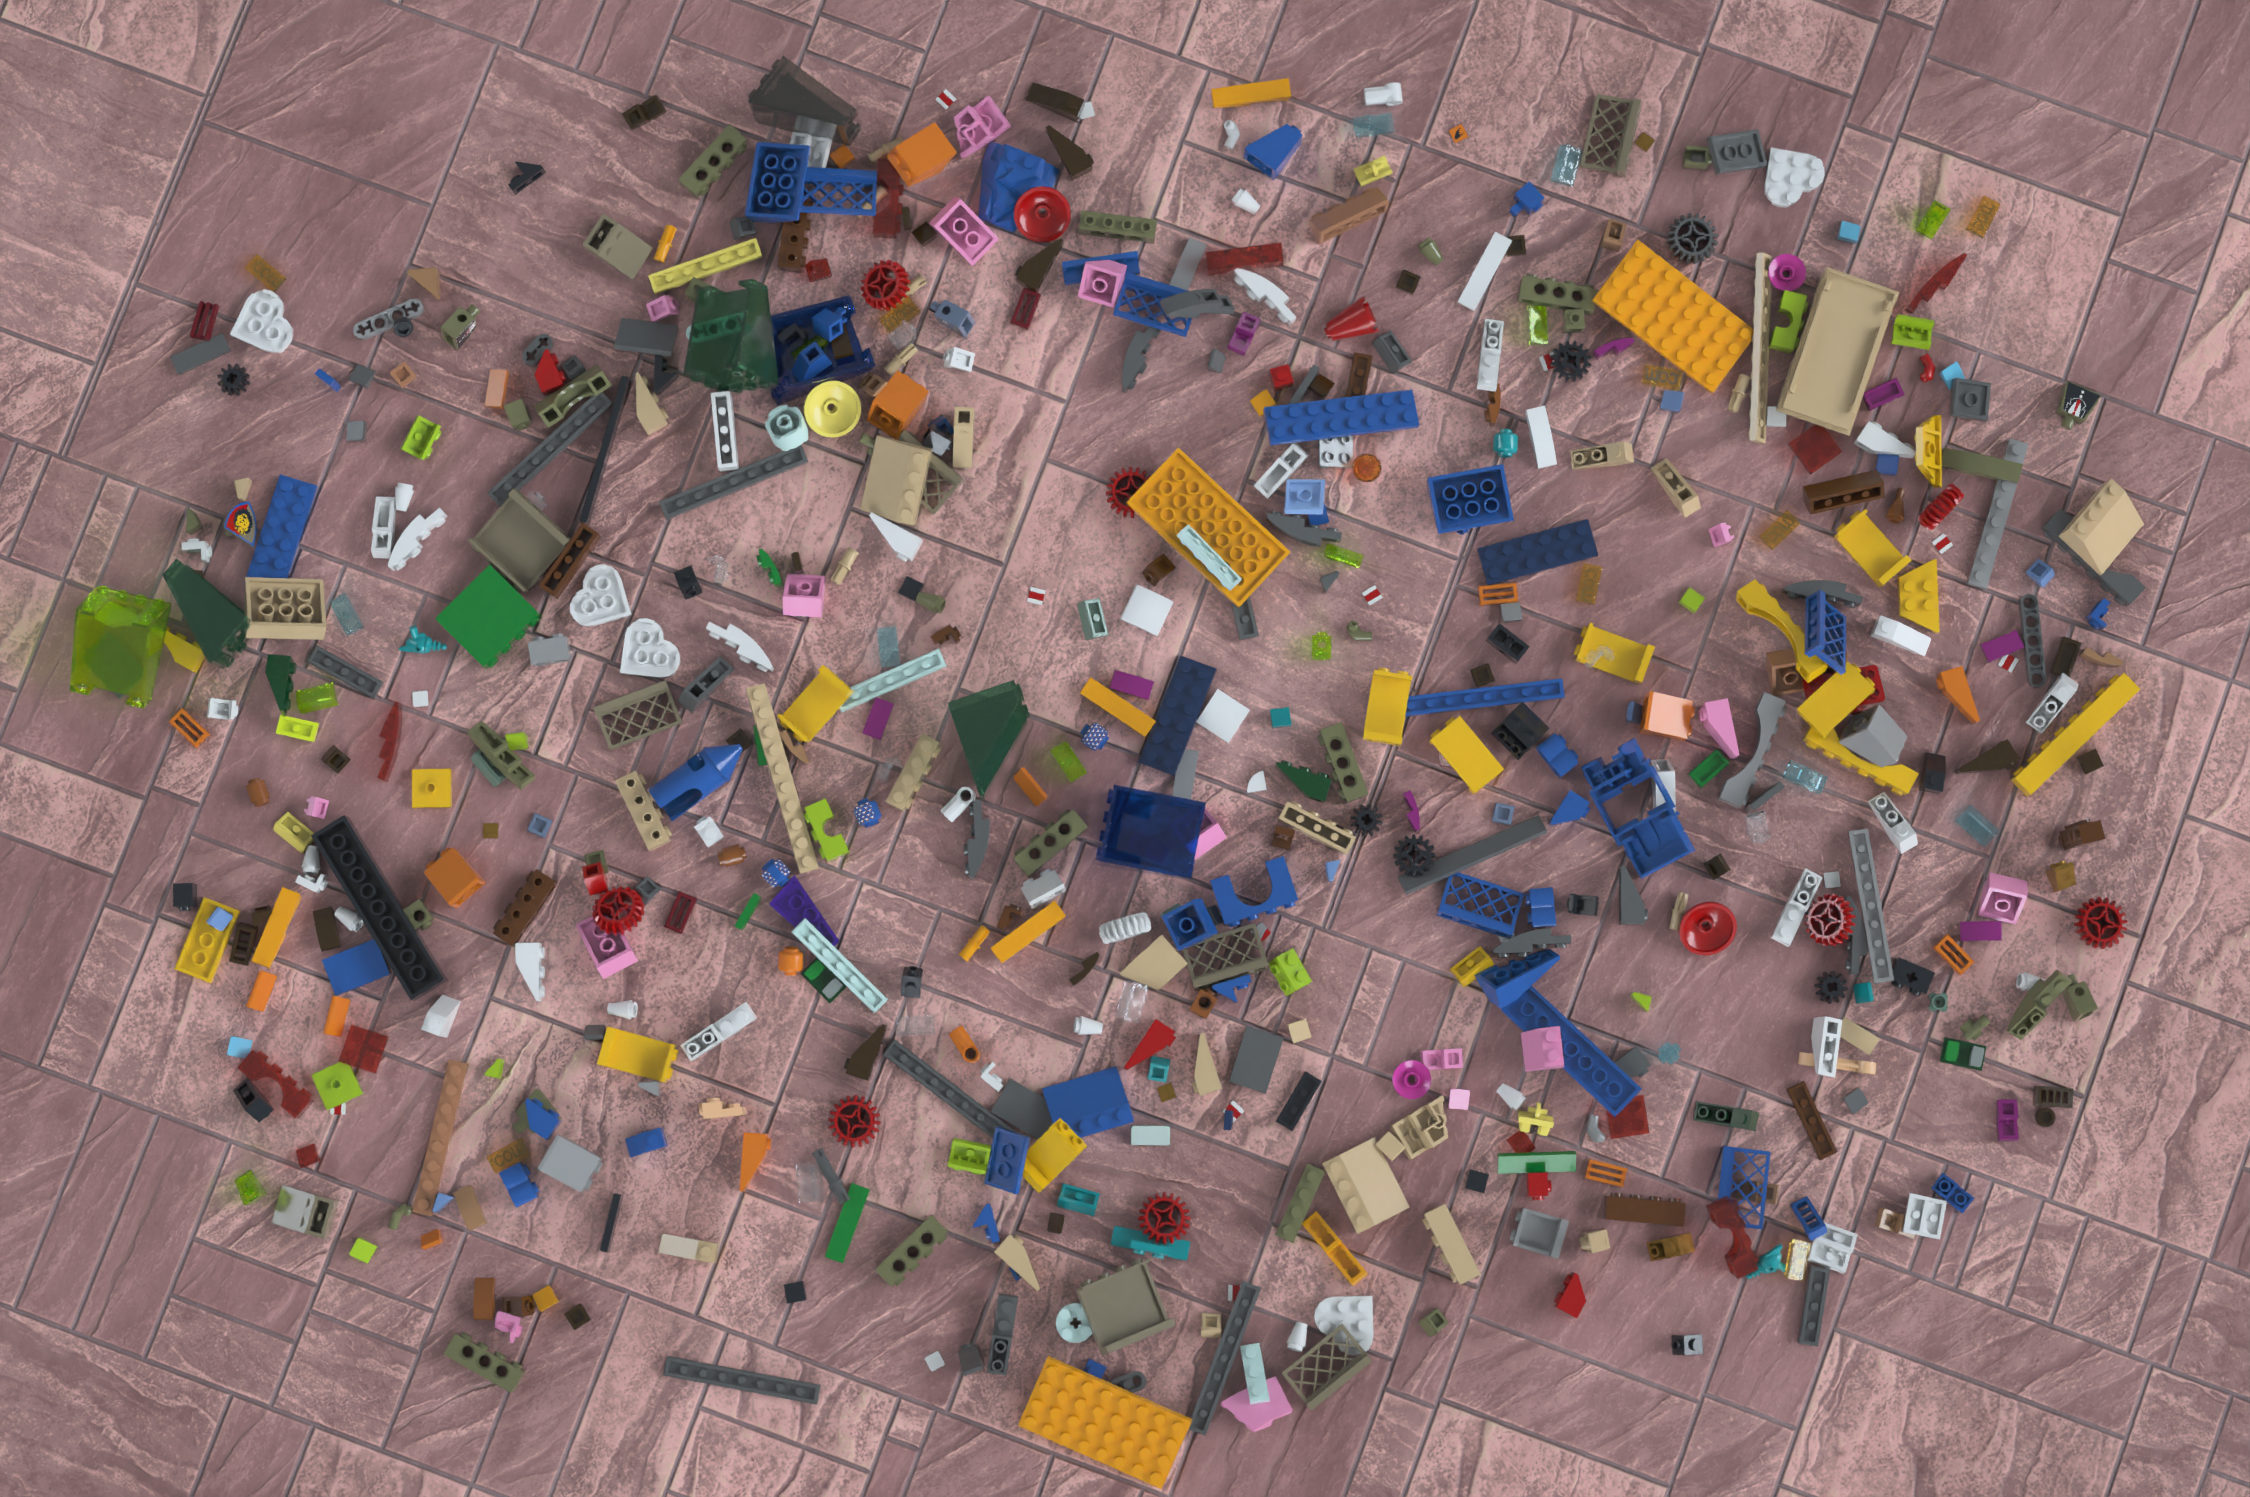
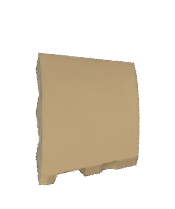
[1119,935,1188,990]
[1390,1095,1448,1160]

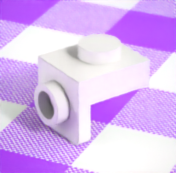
[181,539,212,563]
[207,698,238,720]

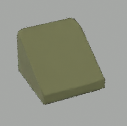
[186,509,203,535]
[585,850,609,874]
[1418,1307,1449,1337]

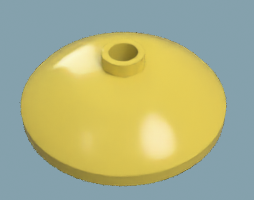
[804,380,861,438]

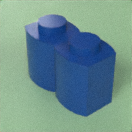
[1535,733,1579,778]
[1525,887,1556,929]
[499,1162,540,1208]

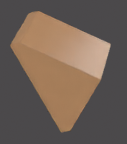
[1600,219,1627,252]
[407,267,441,301]

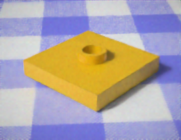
[412,769,452,808]

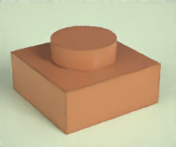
[390,361,417,389]

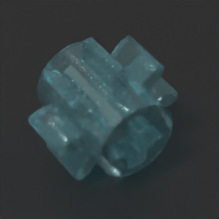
[1657,1041,1682,1065]

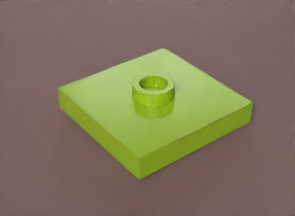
[311,1059,363,1110]

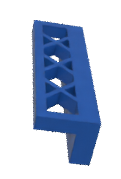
[1062,251,1140,285]

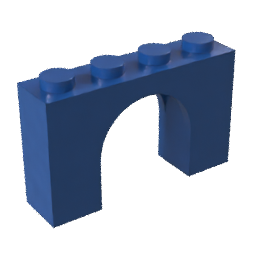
[1210,856,1298,927]

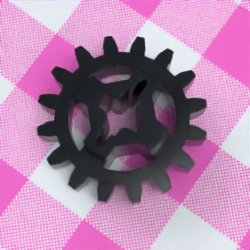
[1550,341,1592,382]
[1393,834,1436,877]

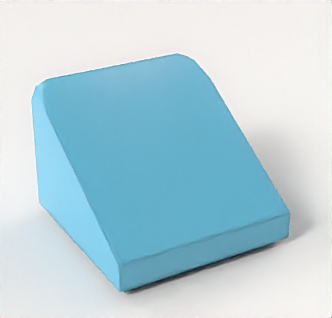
[1837,221,1860,244]
[1939,362,1965,390]
[227,1036,253,1059]

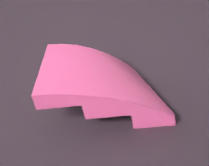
[954,96,1011,158]
[1221,1376,1293,1432]

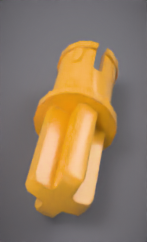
[653,225,676,263]
[958,925,990,962]

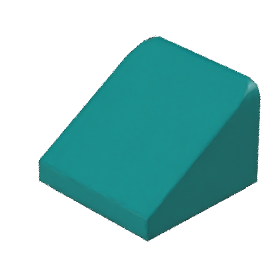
[1270,707,1292,729]
[1853,982,1874,1004]
[1147,1056,1170,1083]

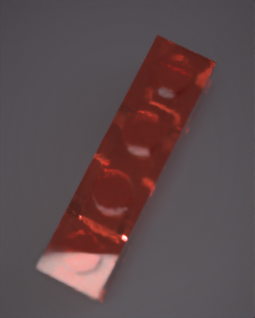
[873,159,904,239]
[1205,242,1284,276]
[237,1050,314,1119]
[1706,1196,1758,1279]

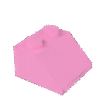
[1078,260,1127,308]
[783,574,825,617]
[1170,803,1227,860]
[1978,872,2028,924]
[1521,1026,1564,1072]

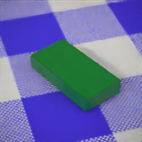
[1688,749,1730,789]
[735,893,762,930]

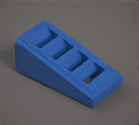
[1790,1196,1827,1241]

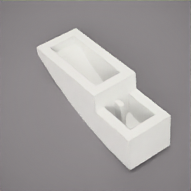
[1525,406,1557,469]
[1254,443,1309,499]
[371,496,396,559]

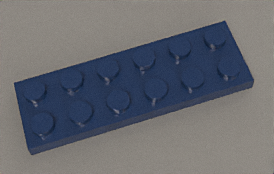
[1477,519,1598,585]
[1139,656,1217,776]

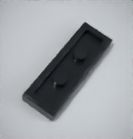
[1275,1071,1322,1131]
[600,1193,623,1253]

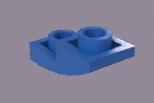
[1931,1173,1974,1214]

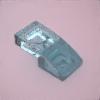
[1353,112,1395,137]
[877,626,900,667]
[1782,760,1828,795]

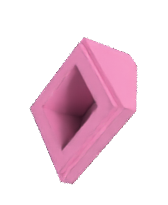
[1448,1089,1470,1110]

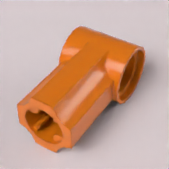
[948,1025,981,1063]

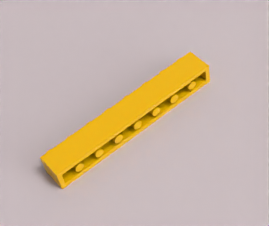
[2011,673,2140,796]

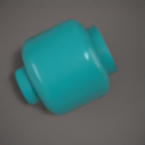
[1493,429,1518,458]

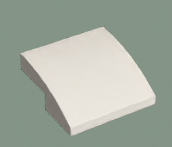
[790,132,832,168]
[1120,585,1173,636]
[1196,689,1250,743]
[1902,1193,1947,1240]
[1807,1222,1858,1274]

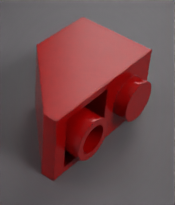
[534,349,566,396]
[1554,1272,1586,1318]

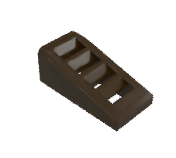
[229,922,259,966]
[2033,1086,2073,1108]

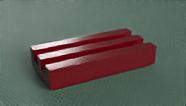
[1010,288,1041,330]
[190,301,220,341]
[664,891,697,934]

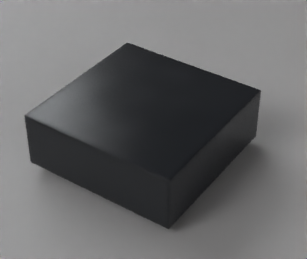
[898,576,924,602]
[1465,1169,1489,1193]
[784,1281,807,1304]

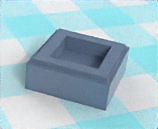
[1491,802,1515,826]
[527,813,553,838]

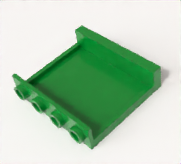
[435,565,541,669]

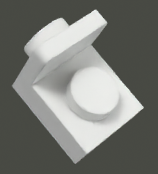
[943,347,975,372]
[694,816,724,848]
[295,873,328,894]
[980,1062,1003,1092]

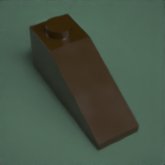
[1025,82,1085,122]
[1046,125,1094,181]
[1015,238,1064,292]
[1955,739,2020,774]
[844,1024,887,1081]

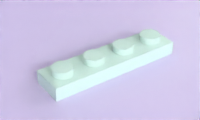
[1176,524,1242,591]

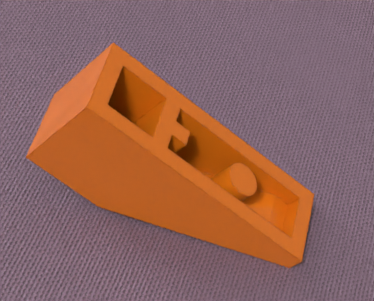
[1936,666,1980,724]
[739,1132,772,1191]

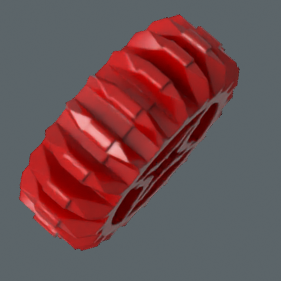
[860,260,911,311]
[1106,466,1151,518]
[1918,484,1964,530]
[592,885,644,936]
[1804,894,1856,946]
[2074,897,2127,949]
[828,1095,881,1148]
[1138,1192,1191,1245]

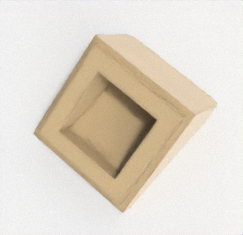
[234,478,252,502]
[1287,1019,1312,1043]
[1376,1131,1406,1161]
[1201,1313,1221,1338]

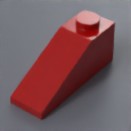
[1124,1019,1176,1070]

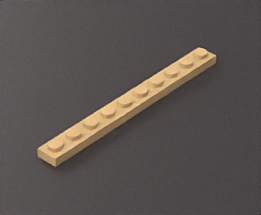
[1748,252,1772,444]
[745,683,819,874]

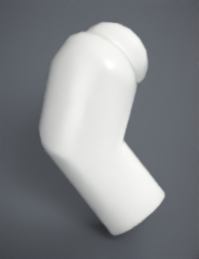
[1224,120,1240,150]

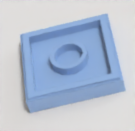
[1284,479,1325,514]

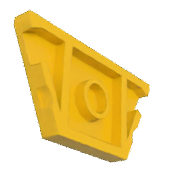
[1914,415,1942,488]
[1898,559,1940,633]

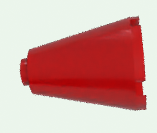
[1324,296,1379,341]

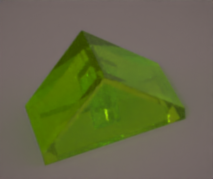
[1915,200,1951,240]
[234,1169,267,1206]

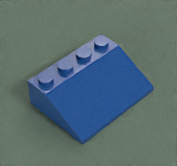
[745,142,810,223]
[1426,464,1514,534]
[1042,1066,1134,1138]

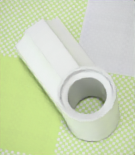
[1364,83,1403,106]
[940,787,976,822]

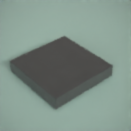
[1950,378,1991,421]
[1745,782,1785,814]

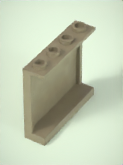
[468,489,572,592]
[1075,1258,1176,1355]

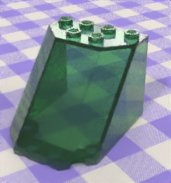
[948,680,1030,800]

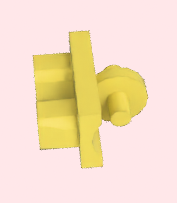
[1353,155,1393,187]
[1518,1102,1554,1136]

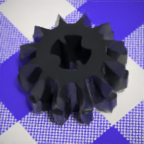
[217,364,250,396]
[1350,804,1383,837]
[1814,971,1848,1004]

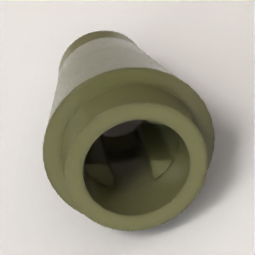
[1417,237,1444,266]
[916,591,946,614]

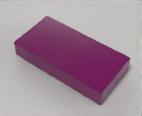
[1863,377,1905,411]
[1980,630,2024,663]
[862,697,894,740]

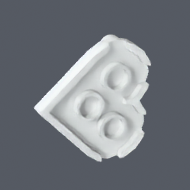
[1764,148,1825,207]
[230,289,293,353]
[570,564,632,627]
[620,618,680,678]
[1314,1296,1373,1356]

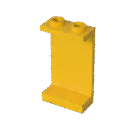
[1834,509,1912,588]
[1574,622,1655,685]
[1796,662,1875,739]
[777,665,854,743]
[1362,667,1412,746]
[1429,716,1504,795]
[597,1026,679,1083]
[1023,1118,1087,1193]

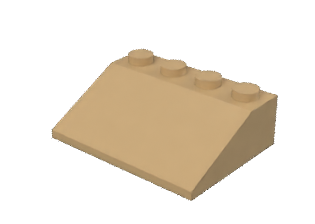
[860,435,933,526]
[2059,478,2144,576]
[245,577,326,640]
[1322,1137,1409,1234]

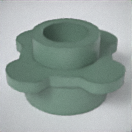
[1928,992,1948,1012]

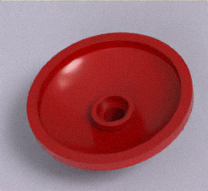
[1014,186,1071,243]
[1679,902,1737,956]

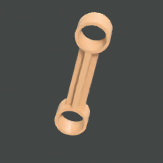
[1798,1052,1877,1075]

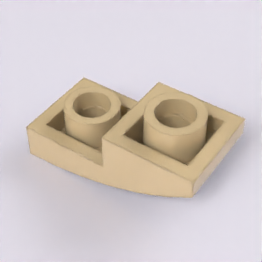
[1840,1017,1880,1055]

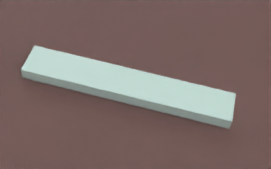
[839,649,947,713]
[791,918,888,1013]

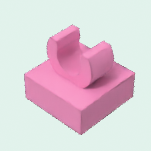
[1708,522,1734,547]
[304,796,329,819]

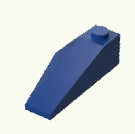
[1475,949,1560,1008]

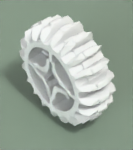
[1099,912,1151,944]

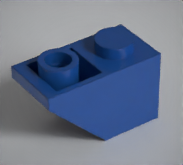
[791,341,832,386]
[525,1097,562,1140]

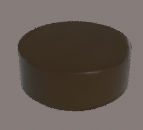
[2035,1108,2056,1127]

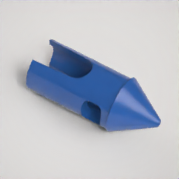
[648,744,743,822]

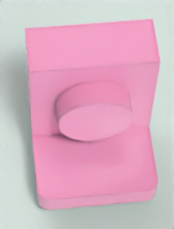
[646,295,680,322]
[495,1311,523,1343]

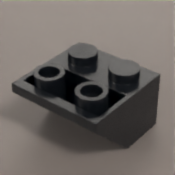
[1491,701,1550,760]

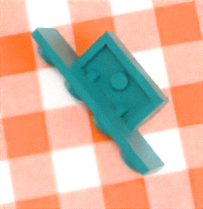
[1111,1226,1190,1261]

